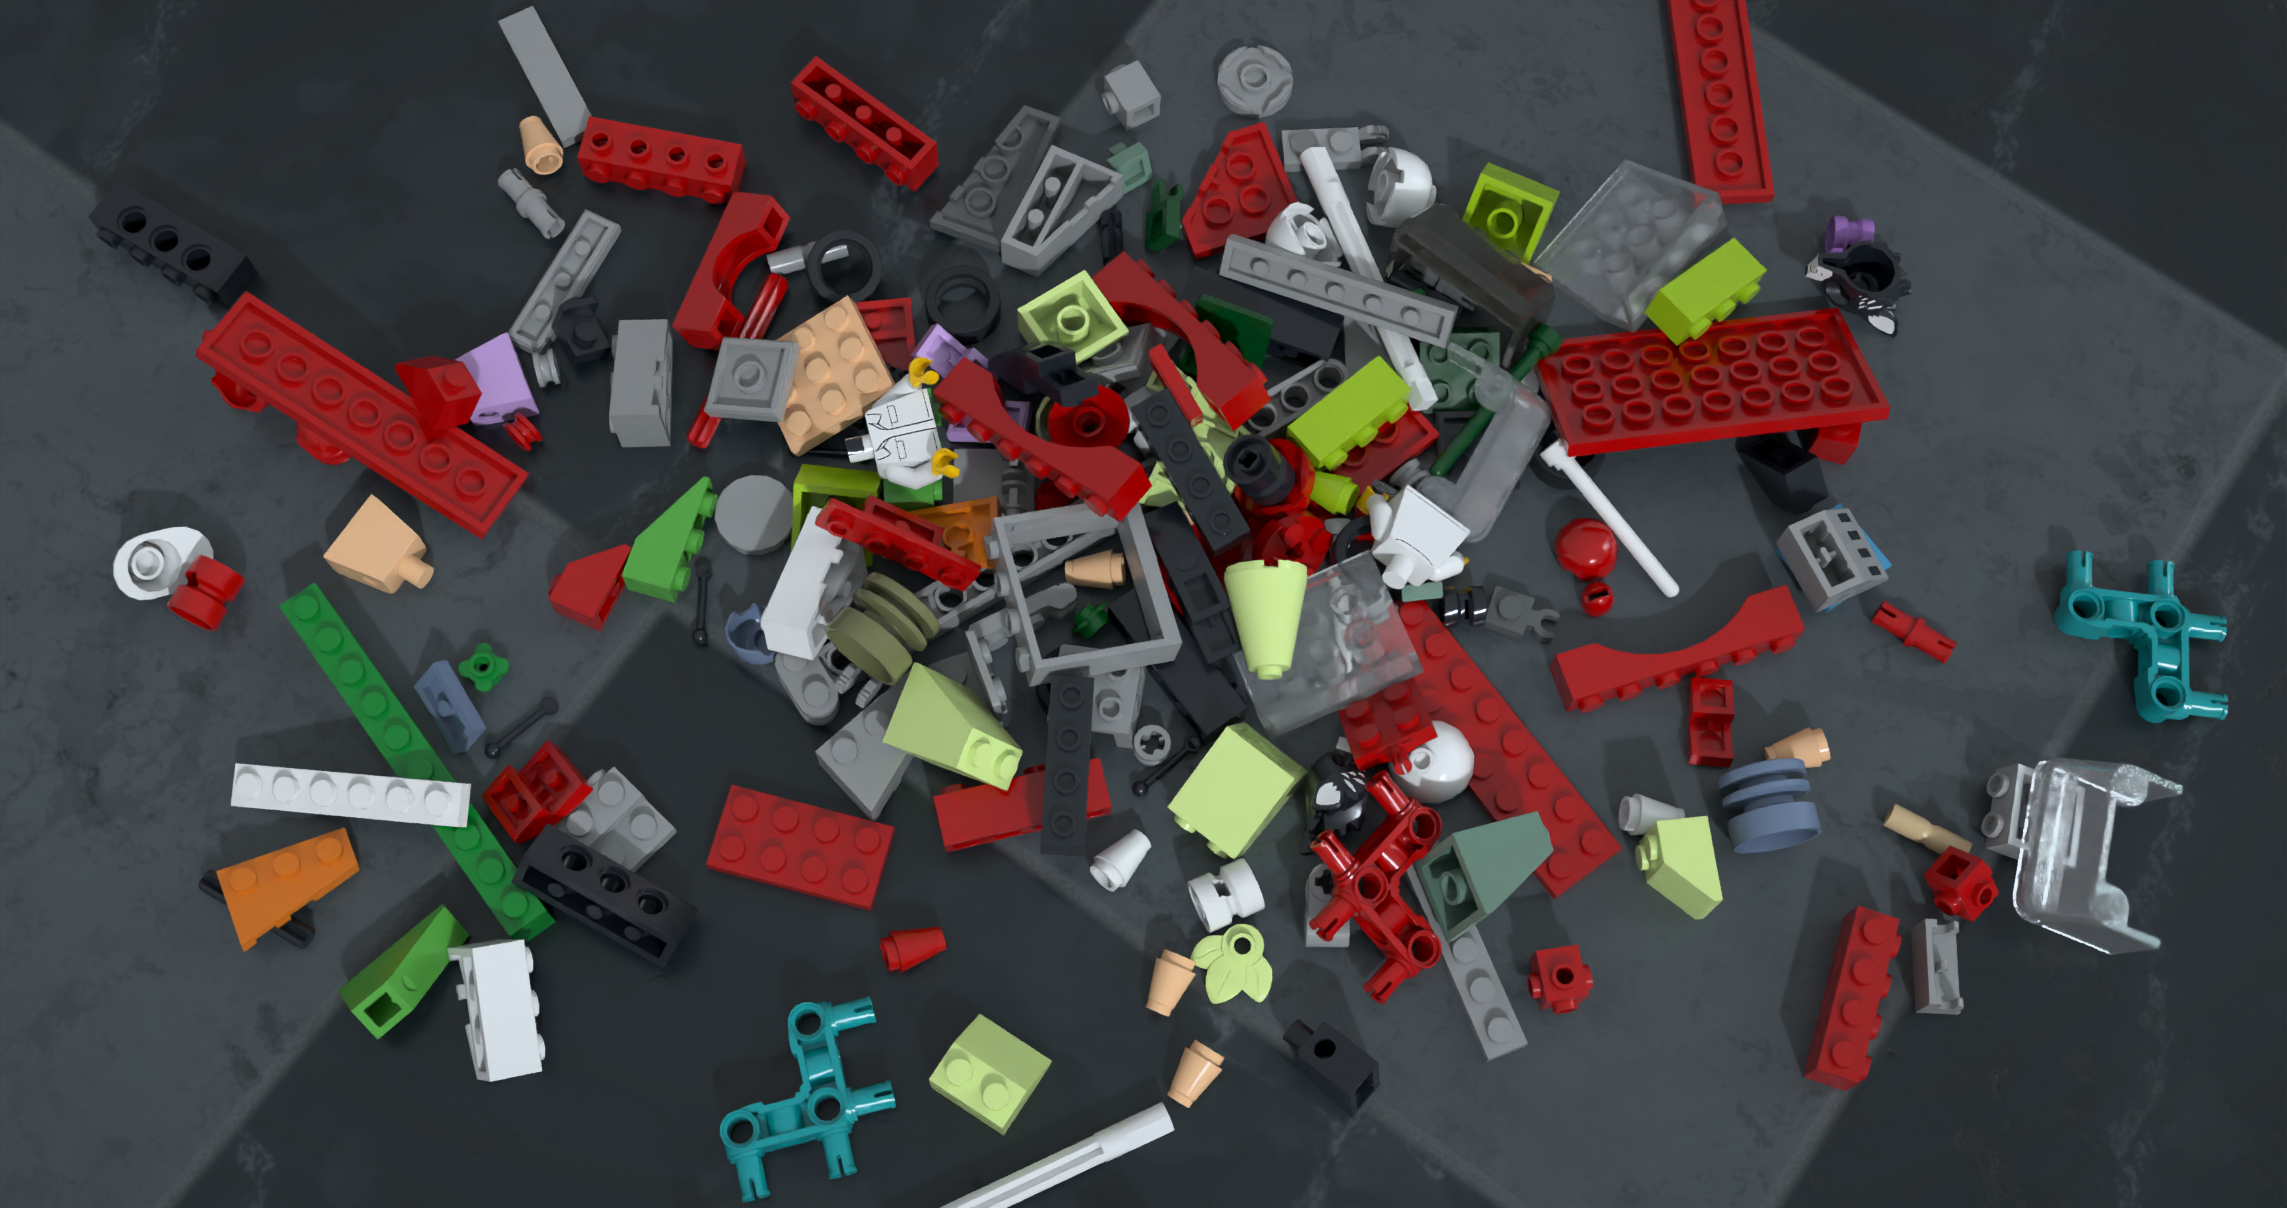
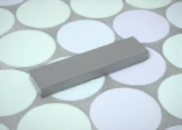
[498,6,592,148]
[508,209,622,355]

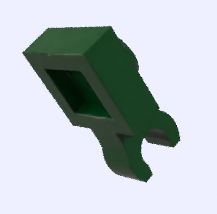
[1145,178,1184,252]

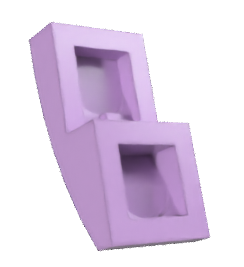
[910,324,1000,381]

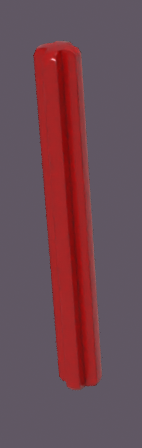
[686,273,788,449]

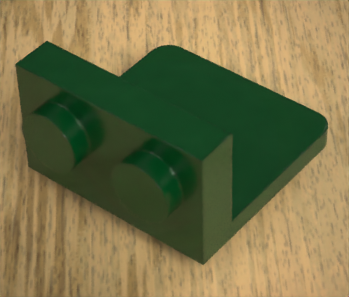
[1176,294,1274,383]

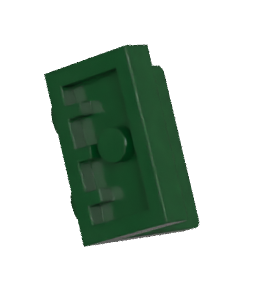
[1413,326,1500,414]

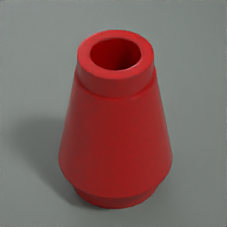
[879,925,946,973]

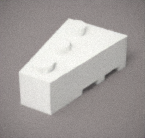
[761,506,868,660]
[447,939,545,1082]

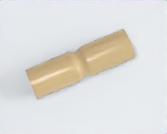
[1883,803,1972,855]

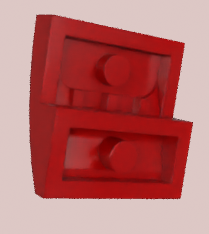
[481,740,594,844]

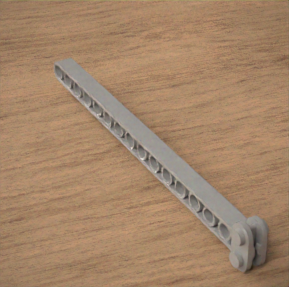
[775,359,1349,726]

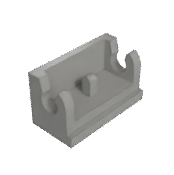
[1911,919,1964,1015]

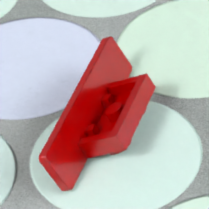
[815,495,982,591]

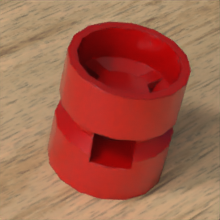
[166,555,246,632]

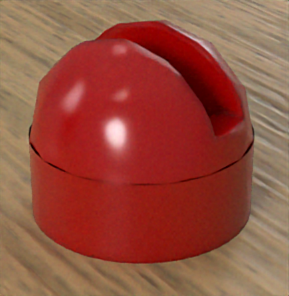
[1579,582,1614,617]

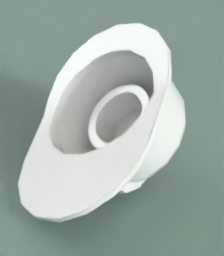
[113,527,213,600]

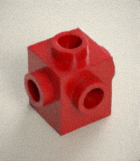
[1924,846,1999,922]
[1527,944,1593,1014]

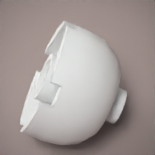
[1366,147,1436,228]
[1265,202,1344,267]
[1388,720,1474,804]

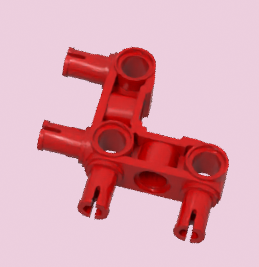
[1309,770,1443,1005]

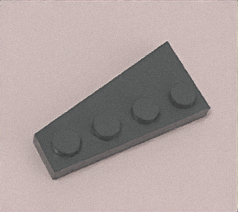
[929,105,1060,254]

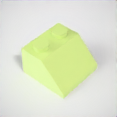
[1017,270,1129,365]
[1635,816,1723,920]
[929,1014,1052,1136]

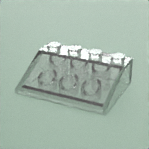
[1531,159,1727,333]
[1231,549,1424,739]

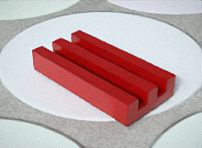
[1148,343,1203,429]

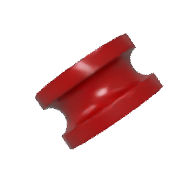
[502,412,543,453]

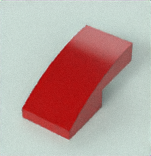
[1687,677,1735,768]

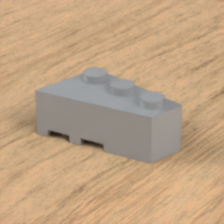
[1001,145,1123,277]
[609,319,673,447]
[815,670,915,822]

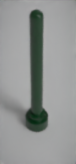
[1429,323,1563,479]

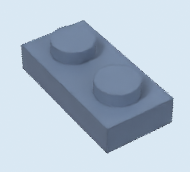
[414,660,487,754]

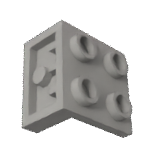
[928,629,1008,726]
[1047,644,1147,749]

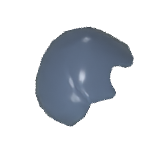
[724,603,778,665]

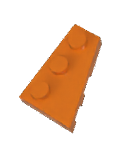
[881,496,1001,569]
[216,827,360,952]

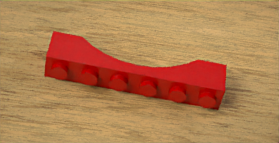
[1091,251,1271,431]
[933,357,1152,522]
[1549,585,1805,713]

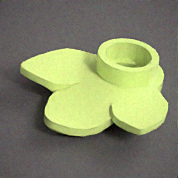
[1190,924,1272,1004]

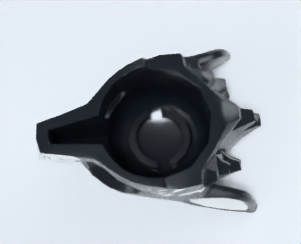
[1805,240,1911,338]
[1300,737,1373,855]

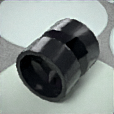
[1223,434,1295,506]

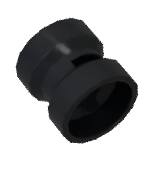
[1439,585,1486,628]

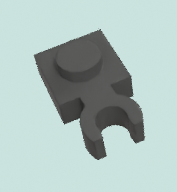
[1482,585,1560,643]

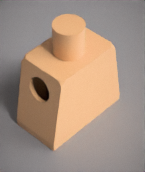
[323,494,434,594]

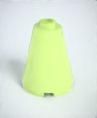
[1224,560,1308,680]

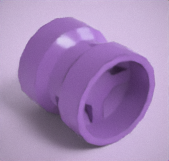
[1825,215,1875,253]

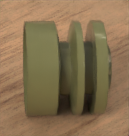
[824,572,940,686]

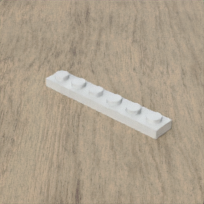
[231,763,471,827]

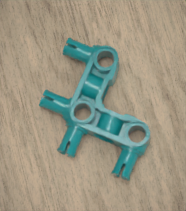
[2054,550,2228,723]
[720,995,896,1202]

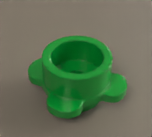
[1070,602,1110,640]
[458,643,509,692]

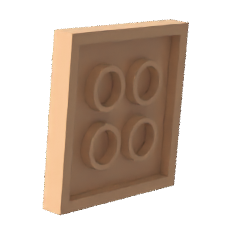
[777,295,895,457]

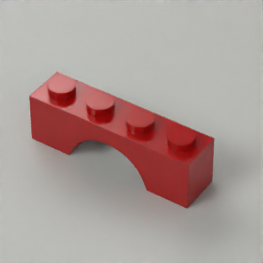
[672,191,790,351]

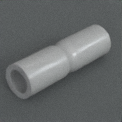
[766,240,849,275]

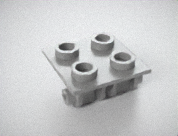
[953,449,1035,517]

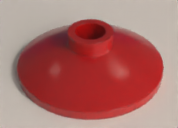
[1048,385,1130,449]

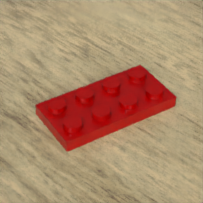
[706,785,895,911]

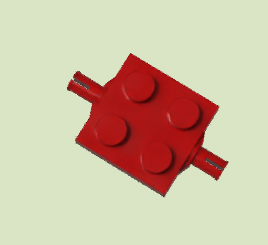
[1337,677,1438,775]

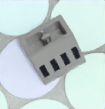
[1776,508,1889,613]

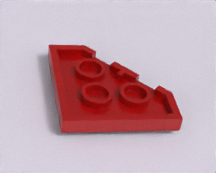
[1182,121,1298,261]

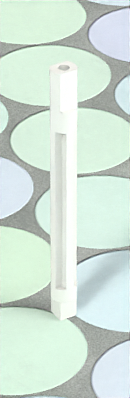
[1300,147,1438,411]
[940,1102,1174,1208]

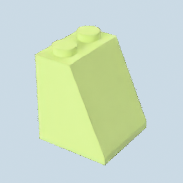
[882,662,1023,791]
[1168,722,1308,860]

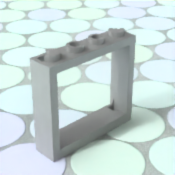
[984,502,1182,687]

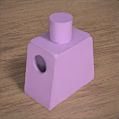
[455,332,540,426]

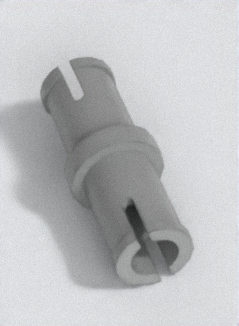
[498,168,565,239]

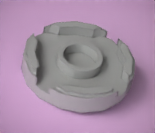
[1217,45,1293,119]
[714,475,793,555]

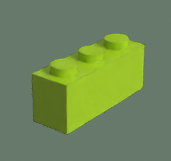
[1644,238,1767,345]
[1285,355,1411,472]

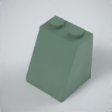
[1414,811,1554,943]

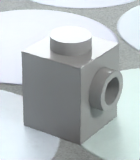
[1101,60,1161,131]

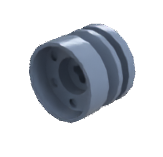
[1716,758,1822,854]

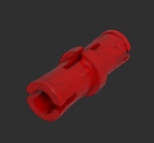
[1870,600,1957,664]

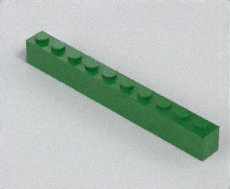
[279,582,556,943]

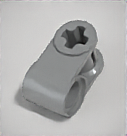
[1304,863,1350,947]

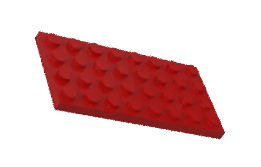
[1534,307,1890,457]

